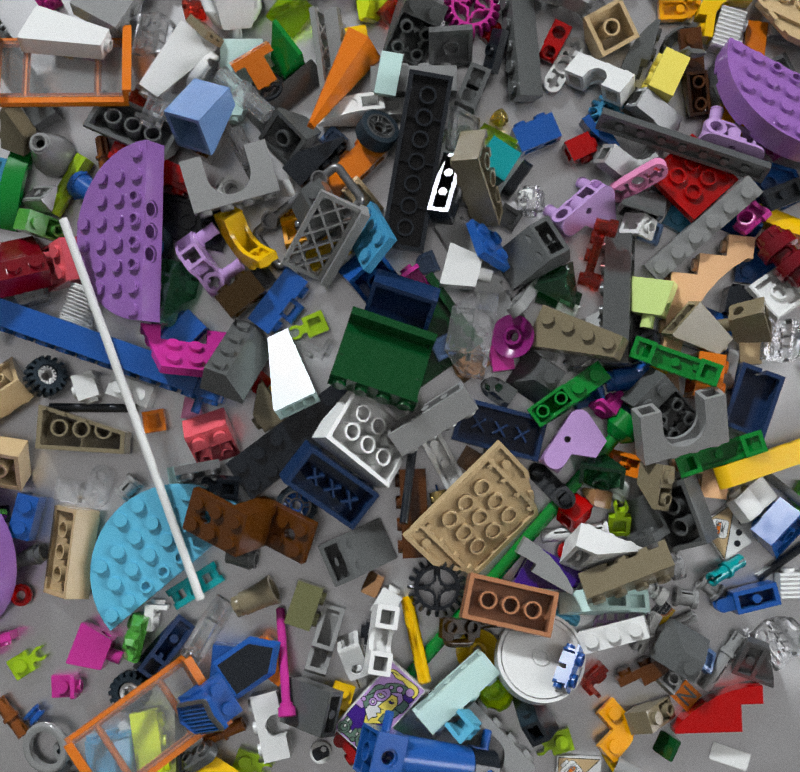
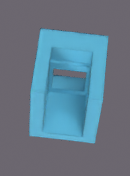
[444,709,482,745]

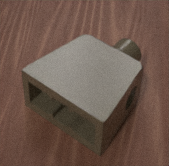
[717,297,773,343]

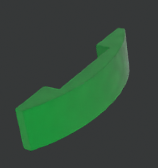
[0,151,33,232]
[629,336,724,387]
[675,430,768,478]

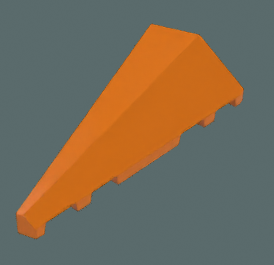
[307,27,381,130]

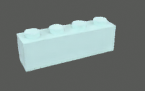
[411,649,500,735]

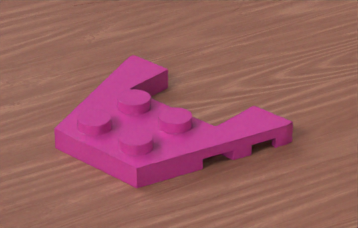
[140,323,226,377]

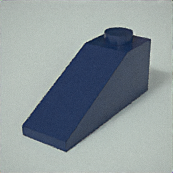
[132,614,196,679]

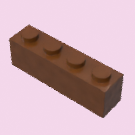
[395,468,427,559]

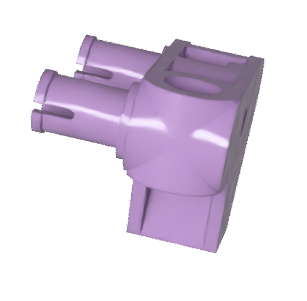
[698,105,766,159]
[543,177,616,237]
[174,222,245,297]
[539,410,607,473]

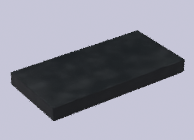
[162,192,227,254]

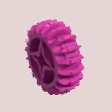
[444,0,500,39]

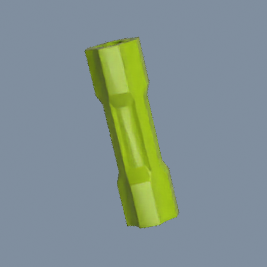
[50,153,94,218]

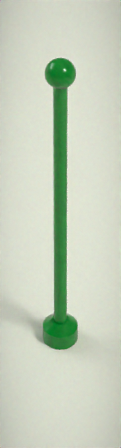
[404,408,635,679]

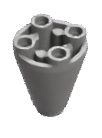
[29,133,75,178]

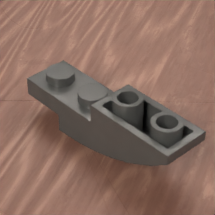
[620,19,662,106]

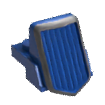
[176,672,243,735]

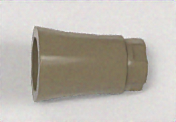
[230,575,282,617]

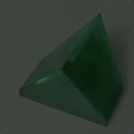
[534,261,578,309]
[579,454,626,491]

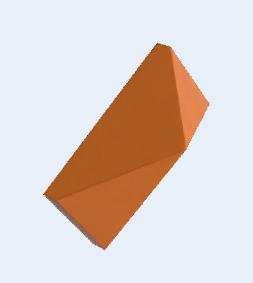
[602,449,641,479]

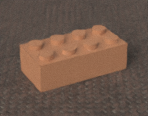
[458,572,559,638]

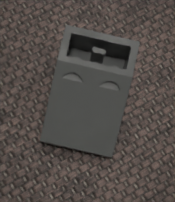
[383,0,449,66]
[501,216,570,291]
[620,367,696,437]
[318,518,397,587]

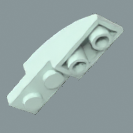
[558,589,650,615]

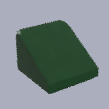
[653,730,681,762]

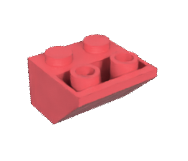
[41,236,81,292]
[182,407,240,463]

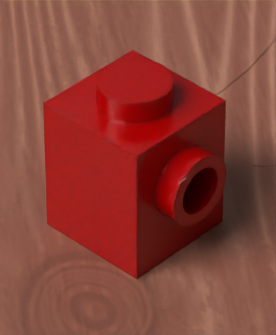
[562,131,598,166]
[556,492,593,532]

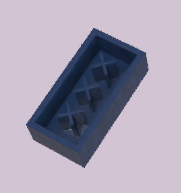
[450,399,547,462]
[279,440,380,530]

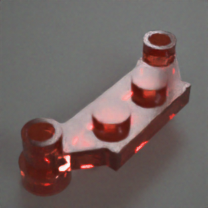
[577,218,619,291]

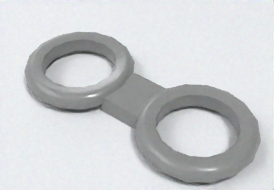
[23,721,70,772]

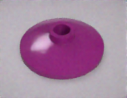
[491,315,535,358]

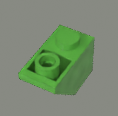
[13,208,64,241]

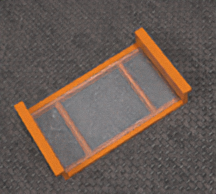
[0,25,132,107]
[63,655,233,772]

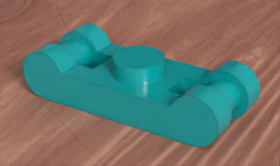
[165,561,225,610]

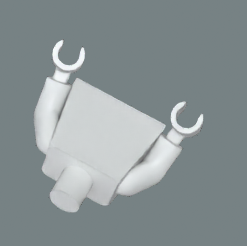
[200,0,262,39]

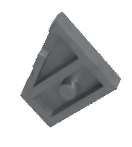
[731,636,774,688]

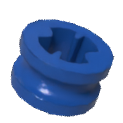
[23,704,46,727]

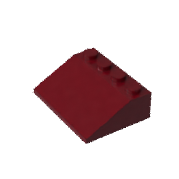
[0,236,52,298]

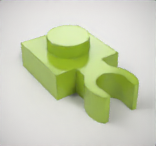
[289,310,330,341]
[607,500,631,536]
[6,645,49,681]
[536,726,575,756]
[232,746,273,772]

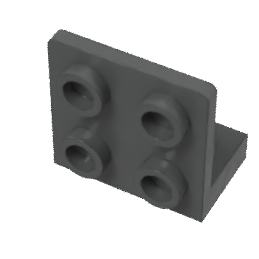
[618,495,671,547]

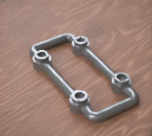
[253,163,365,270]

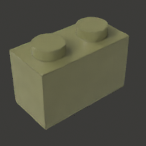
[284,578,327,631]

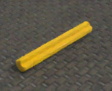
[401,596,431,685]

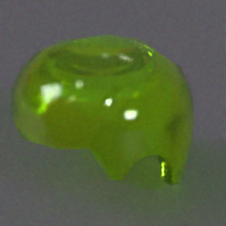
[479,676,513,712]

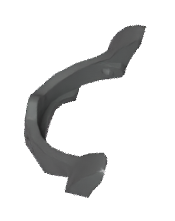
[660,22,707,58]

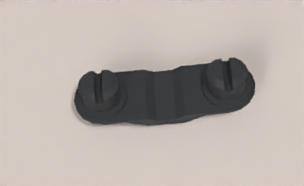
[528,463,576,510]

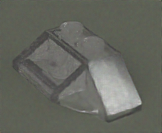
[444,290,499,380]

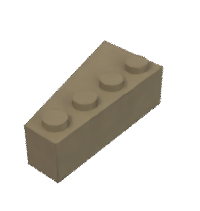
[450,129,503,227]
[531,305,629,362]
[35,404,132,454]
[578,539,675,605]

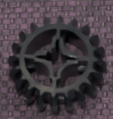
[407,560,466,617]

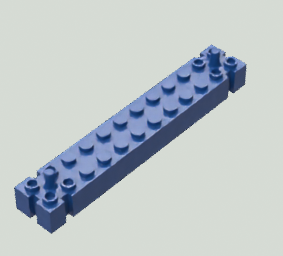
[0,298,227,414]

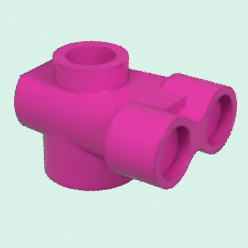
[733,200,772,236]

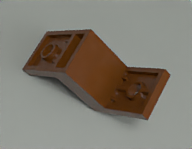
[182,486,318,564]

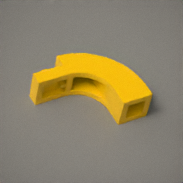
[693,0,752,45]
[213,207,278,270]

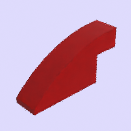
[670,682,764,734]

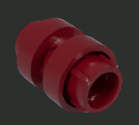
[755,225,800,288]

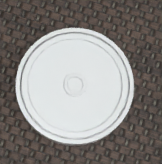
[494,615,586,705]

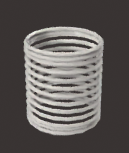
[58,282,100,330]

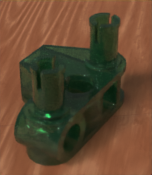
[150,258,199,327]

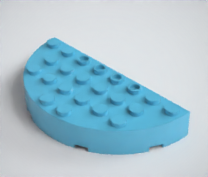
[90,483,240,631]

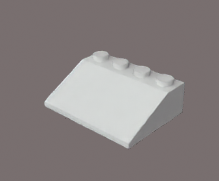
[312,391,407,488]

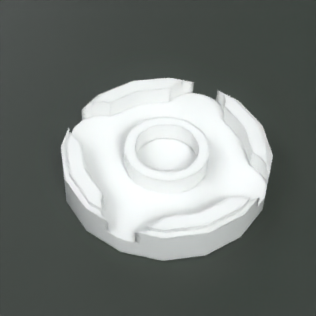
[186,51,220,86]

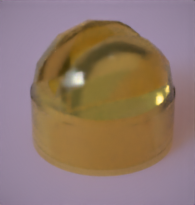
[490,108,509,128]

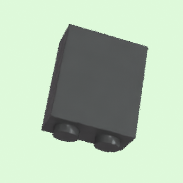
[280,676,344,738]

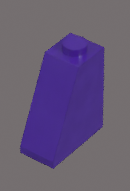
[511,549,581,590]

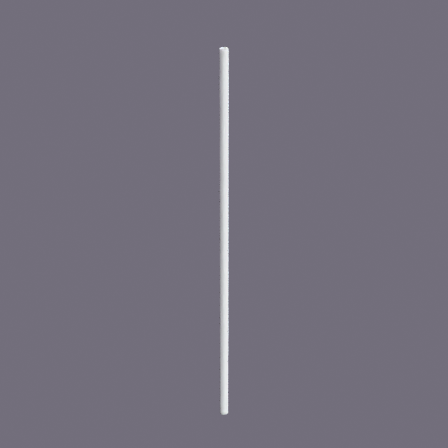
[59,217,205,601]

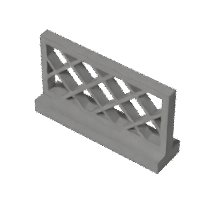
[281,189,370,288]

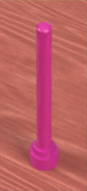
[276,607,296,718]

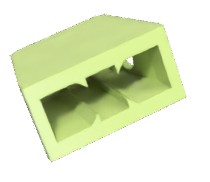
[631,276,678,329]

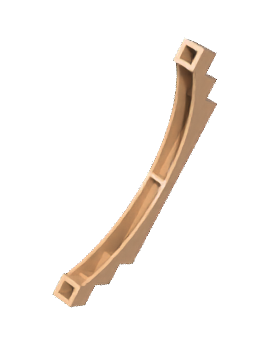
[657,234,756,500]

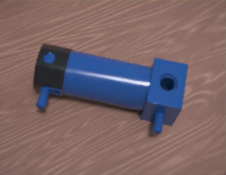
[353,710,500,772]

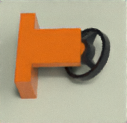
[229,41,283,101]

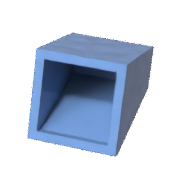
[164,78,235,155]

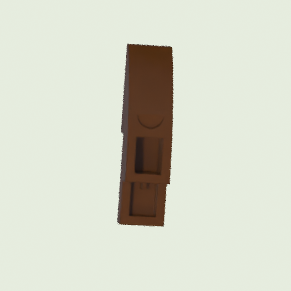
[677,26,711,117]
[613,641,670,687]

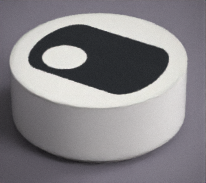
[310,740,332,764]

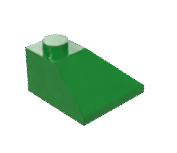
[271,19,305,81]

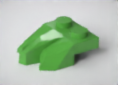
[122,611,149,663]

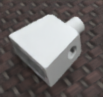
[439,243,493,290]
[337,630,371,688]

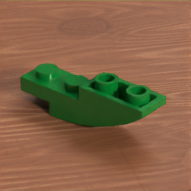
[527,361,611,428]

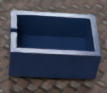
[364,268,441,331]
[726,362,786,439]

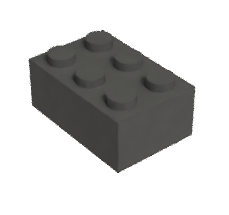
[660,474,719,553]

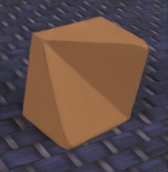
[581,487,613,509]
[361,570,385,598]

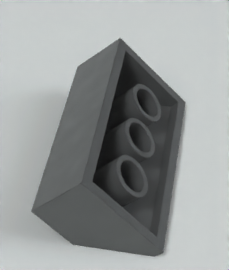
[83,90,180,161]
[200,318,269,404]

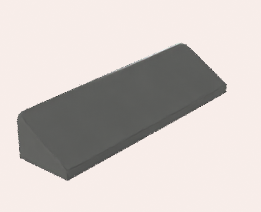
[246,59,319,133]

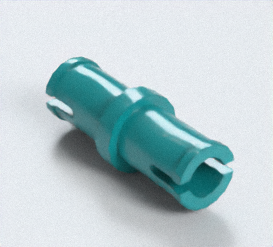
[706,554,746,586]

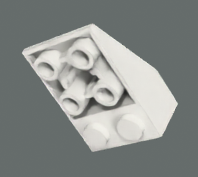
[559,523,642,571]

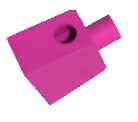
[66,620,124,670]

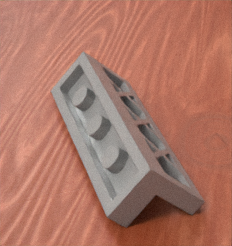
[309,6,352,92]

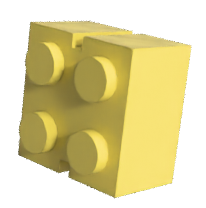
[640,47,690,103]

